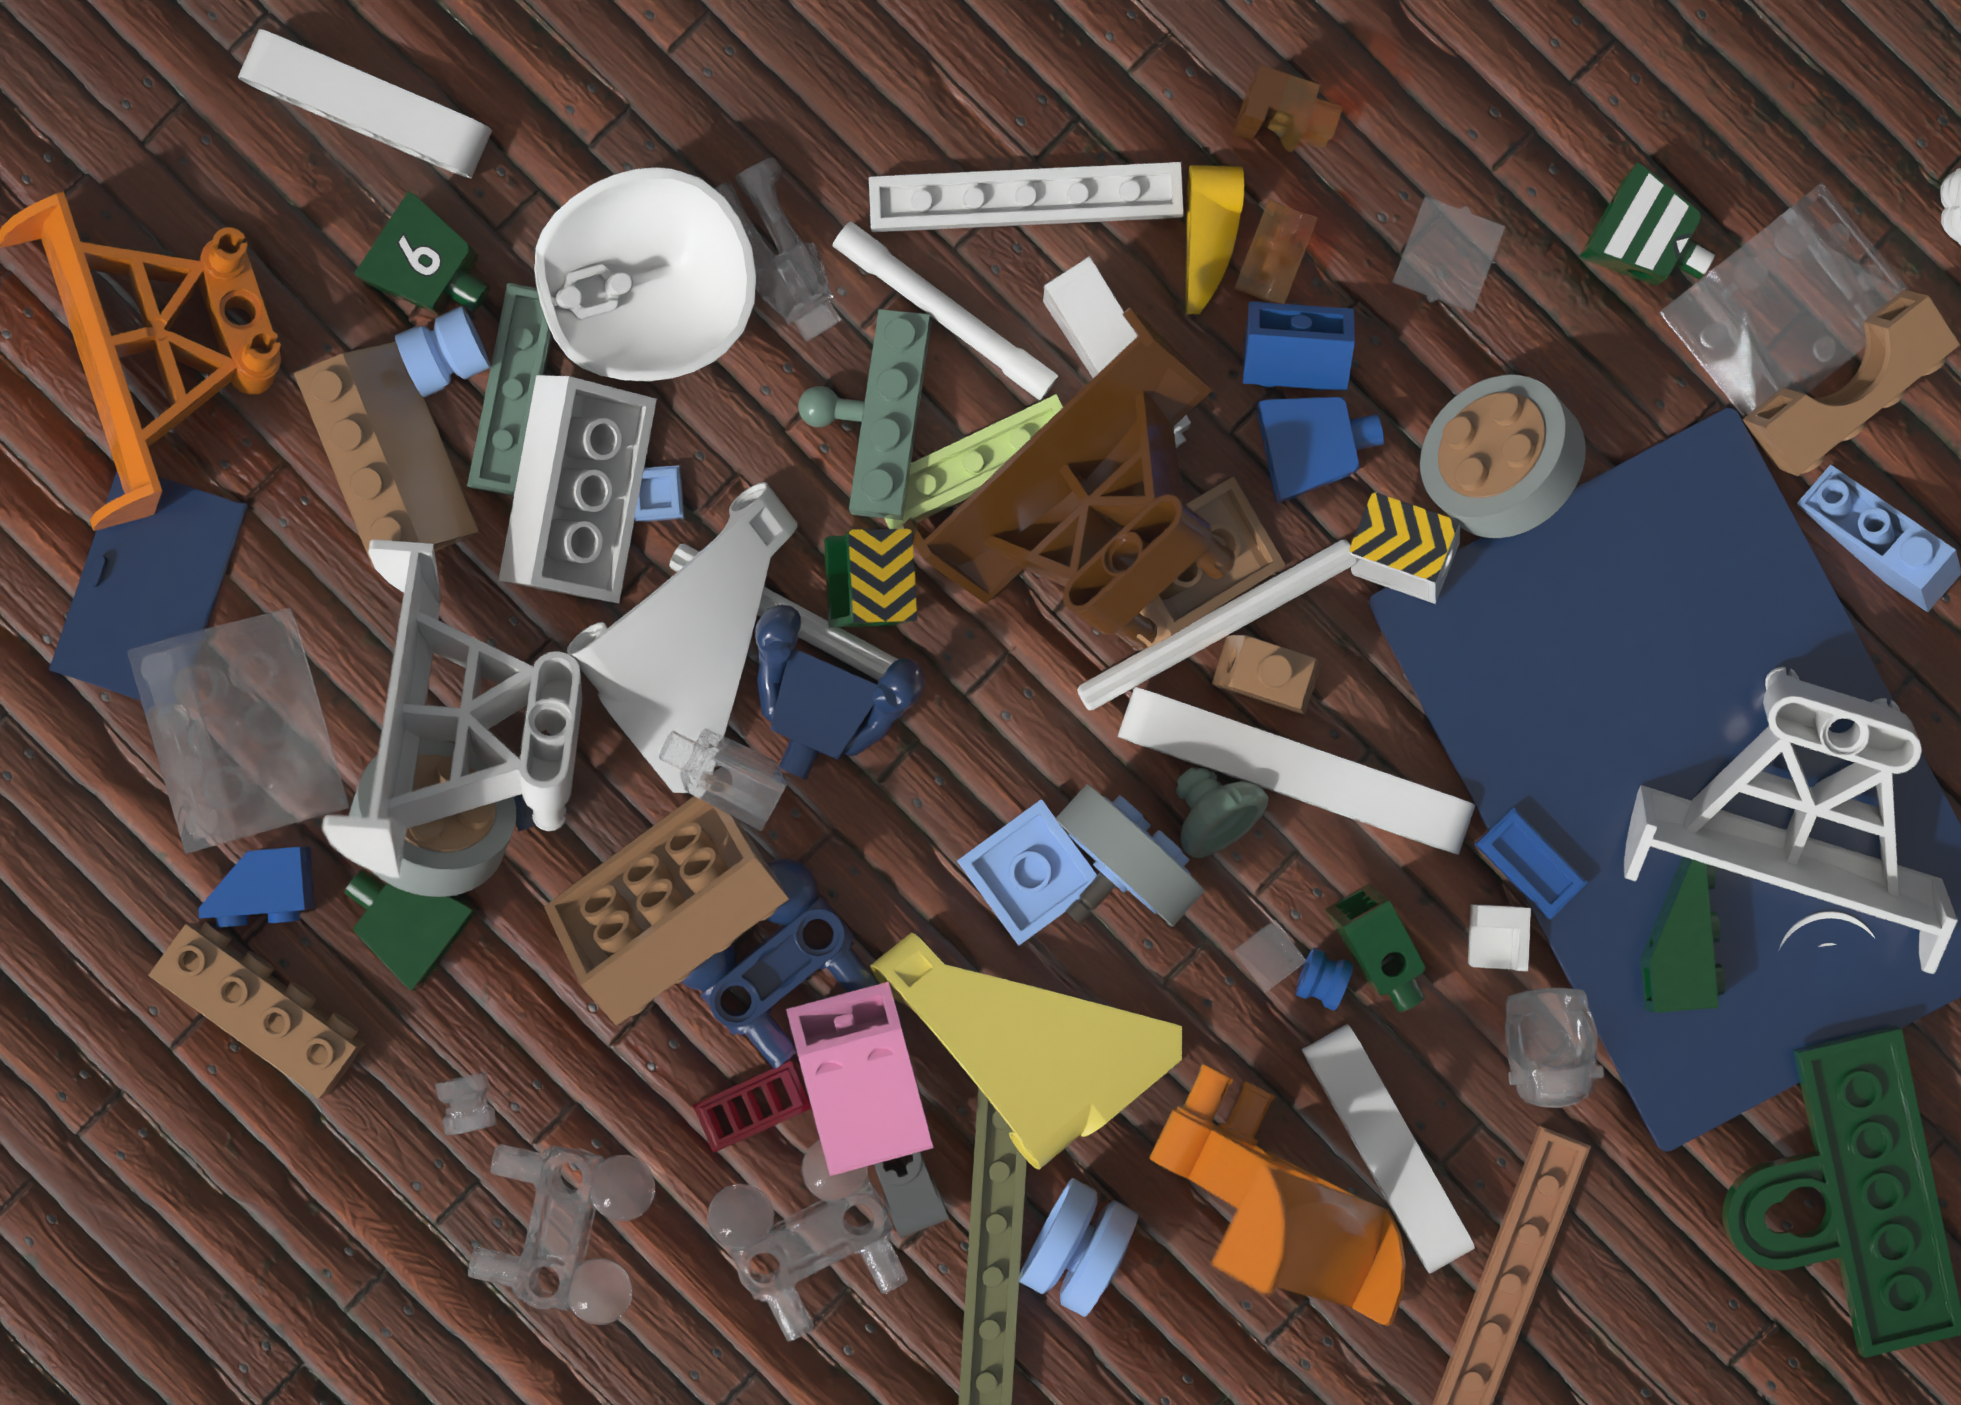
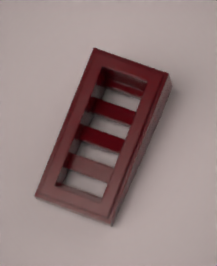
[693,1060,812,1153]

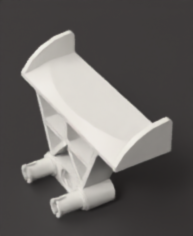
[323,540,582,878]
[1624,667,1958,974]

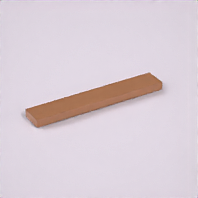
[1432,1125,1591,1405]

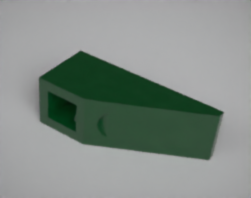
[1640,856,1725,1013]

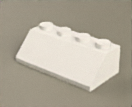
[498,375,657,603]

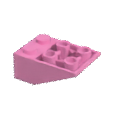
[786,982,933,1176]

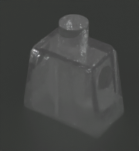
[659,728,787,831]

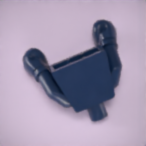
[755,605,926,780]

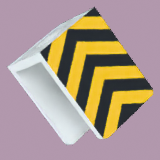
[1349,493,1460,604]

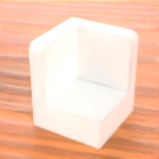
[1468,904,1531,971]

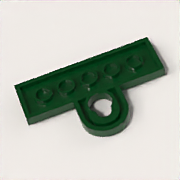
[1723,1026,1961,1358]

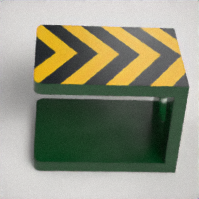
[824,529,917,628]

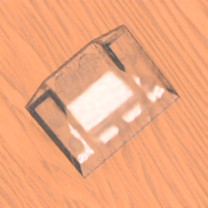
[1659,182,1910,418]

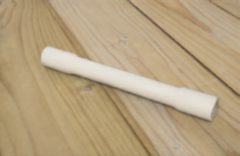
[832,221,1059,401]

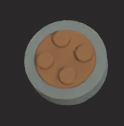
[1420,375,1586,538]
[349,739,516,897]

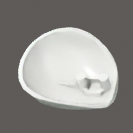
[534,168,756,381]

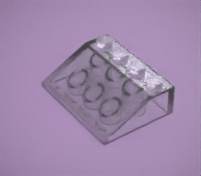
[127,608,350,854]

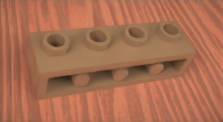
[148,920,366,1099]

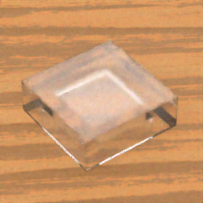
[1232,919,1307,993]

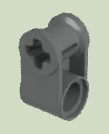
[875,1151,949,1239]

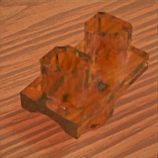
[1234,199,1318,304]

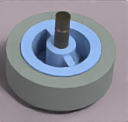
[1055,784,1205,926]

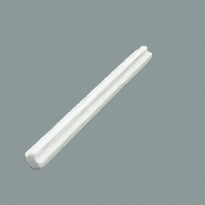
[1077,540,1358,710]

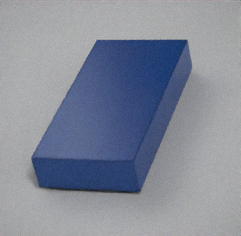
[1474,807,1588,920]

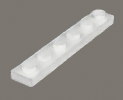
[869,162,1183,232]

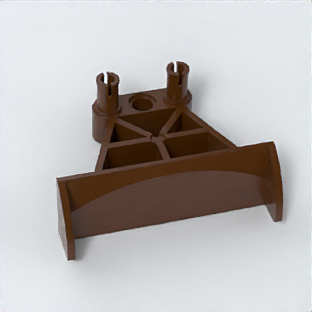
[903,307,1235,651]

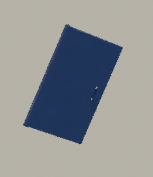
[49,472,248,714]

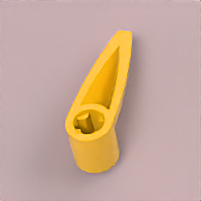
[1186,165,1244,315]

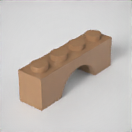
[1743,290,1960,476]

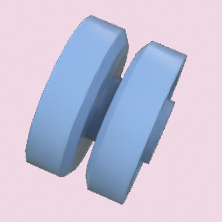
[1019,1178,1139,1317]

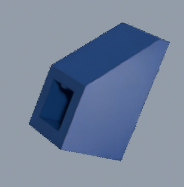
[198,846,315,927]

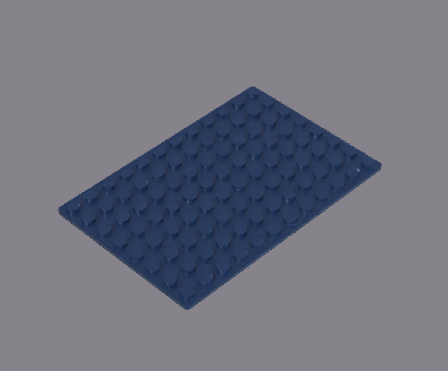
[1368,408,1961,1151]

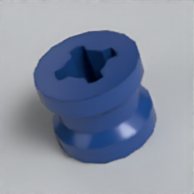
[1295,947,1354,1011]

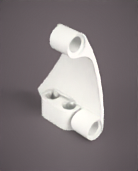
[567,482,797,793]

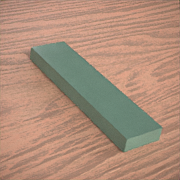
[467,283,553,496]

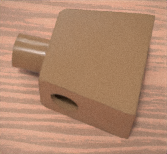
[1211,635,1321,715]

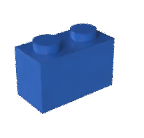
[1243,301,1355,391]

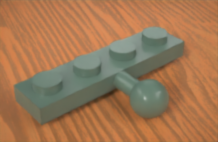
[798,309,932,520]

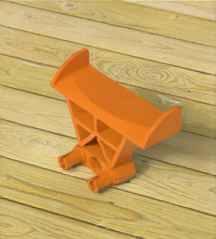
[0,192,281,531]
[1149,1064,1406,1326]

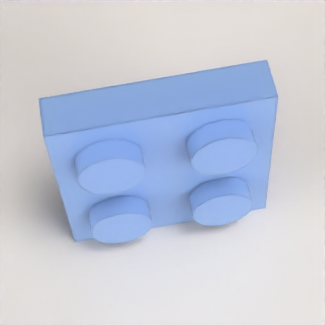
[957,799,1097,946]

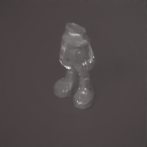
[715,157,841,342]

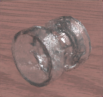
[435,1073,497,1136]

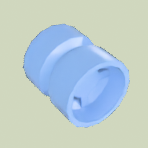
[395,306,491,397]

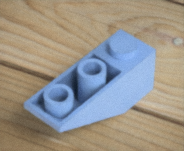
[1797,465,1961,612]

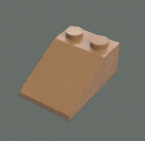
[1136,476,1286,649]

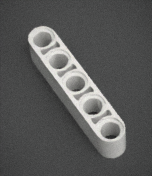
[238,29,492,179]
[1302,1024,1475,1274]

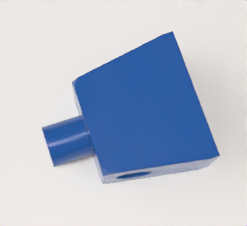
[1255,397,1384,504]

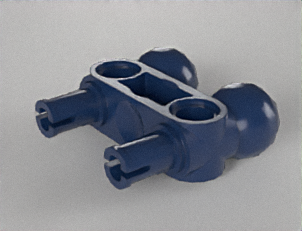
[681,858,879,1069]

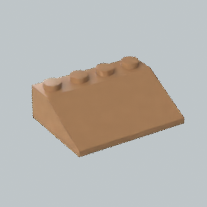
[544,783,789,1026]

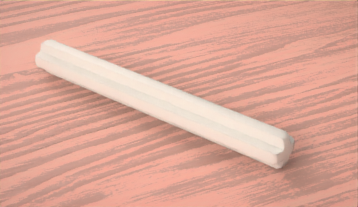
[669,544,898,681]

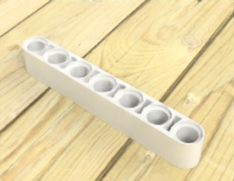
[1117,687,1476,855]

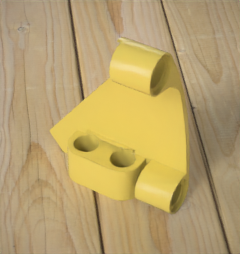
[870,932,1182,1170]

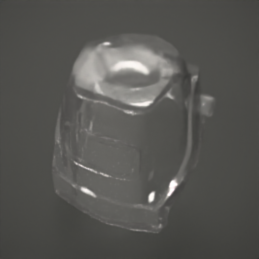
[1505,988,1604,1108]

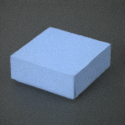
[634,465,684,523]

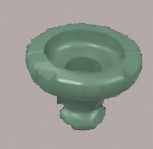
[1176,767,1269,858]

